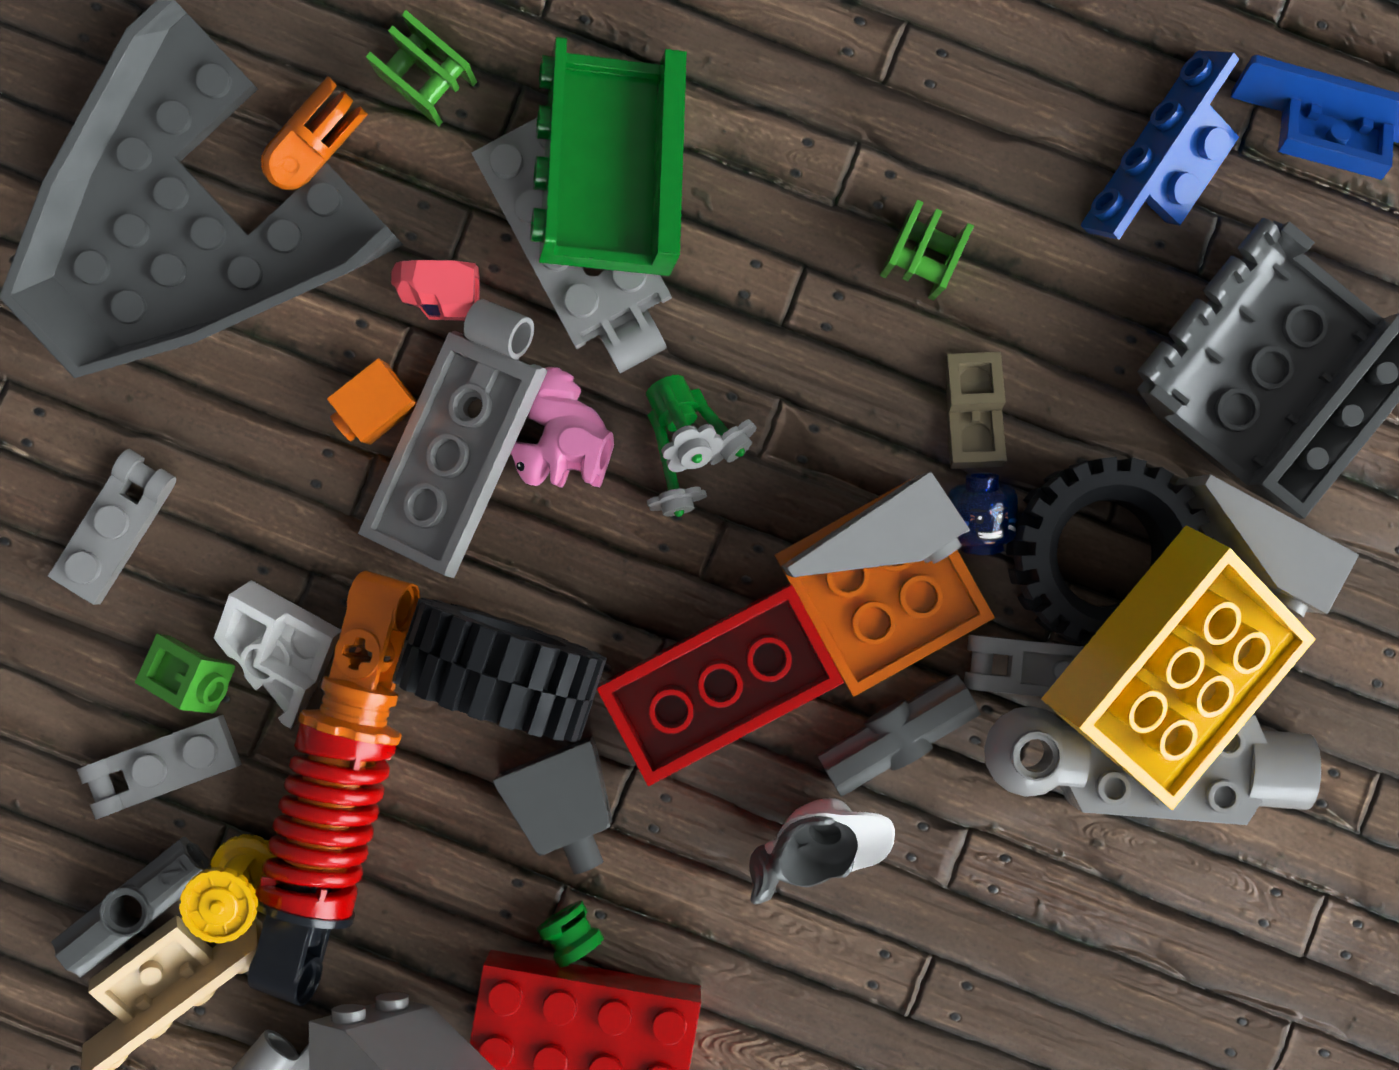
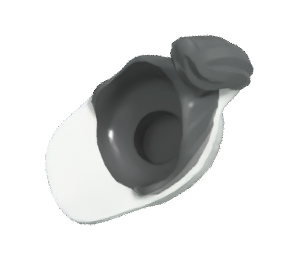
[749,798,895,905]

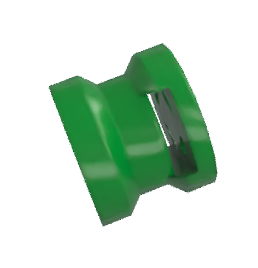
[536,900,604,968]

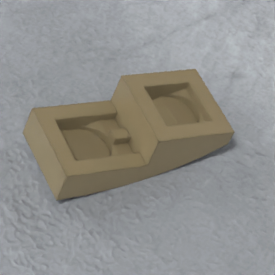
[946,352,1007,469]

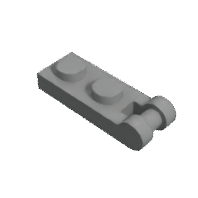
[48,448,176,605]
[964,634,1085,697]
[77,715,242,820]

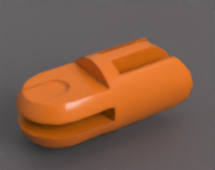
[261,76,368,190]

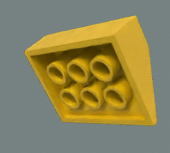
[1041,525,1316,810]

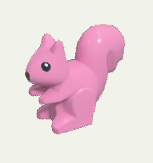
[510,367,614,488]

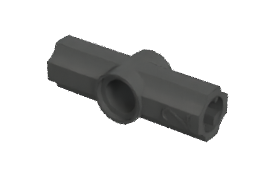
[817,674,981,797]
[51,837,211,978]

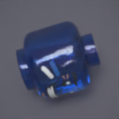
[947,473,1018,555]

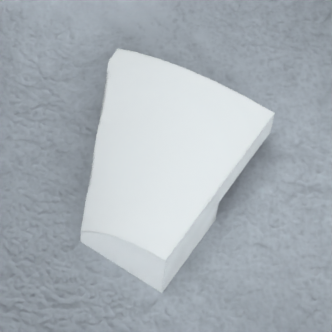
[214,580,341,729]

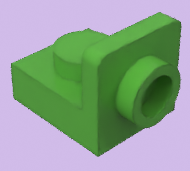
[135,634,235,714]

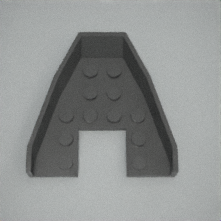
[0,0,404,379]

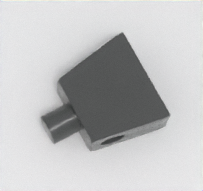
[493,735,612,875]

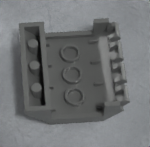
[1137,218,1399,519]

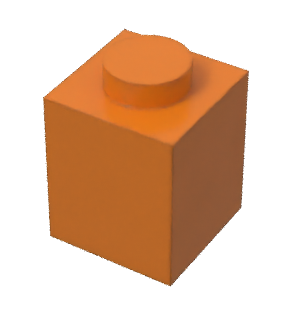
[327,358,417,445]

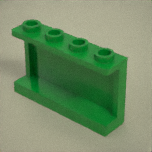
[530,37,687,276]

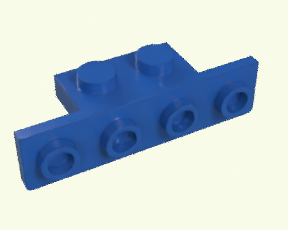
[1081,50,1239,239]
[1231,55,1399,180]

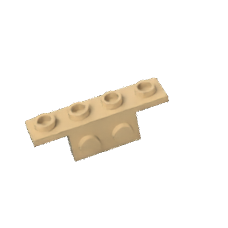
[81,915,263,1070]

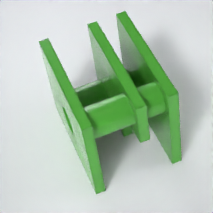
[366,10,477,127]
[879,200,974,301]

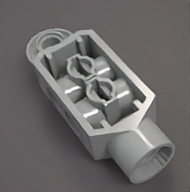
[984,706,1321,825]

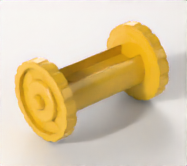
[179,834,276,943]

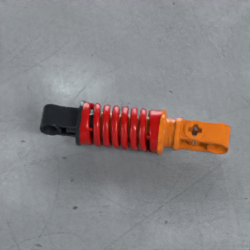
[248,571,420,1006]

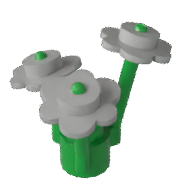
[645,375,757,517]

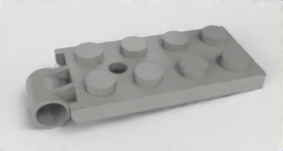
[471,118,672,373]
[358,299,548,578]

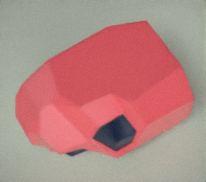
[391,260,480,321]

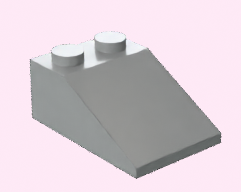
[781,472,969,577]
[1175,474,1359,618]
[309,992,496,1070]

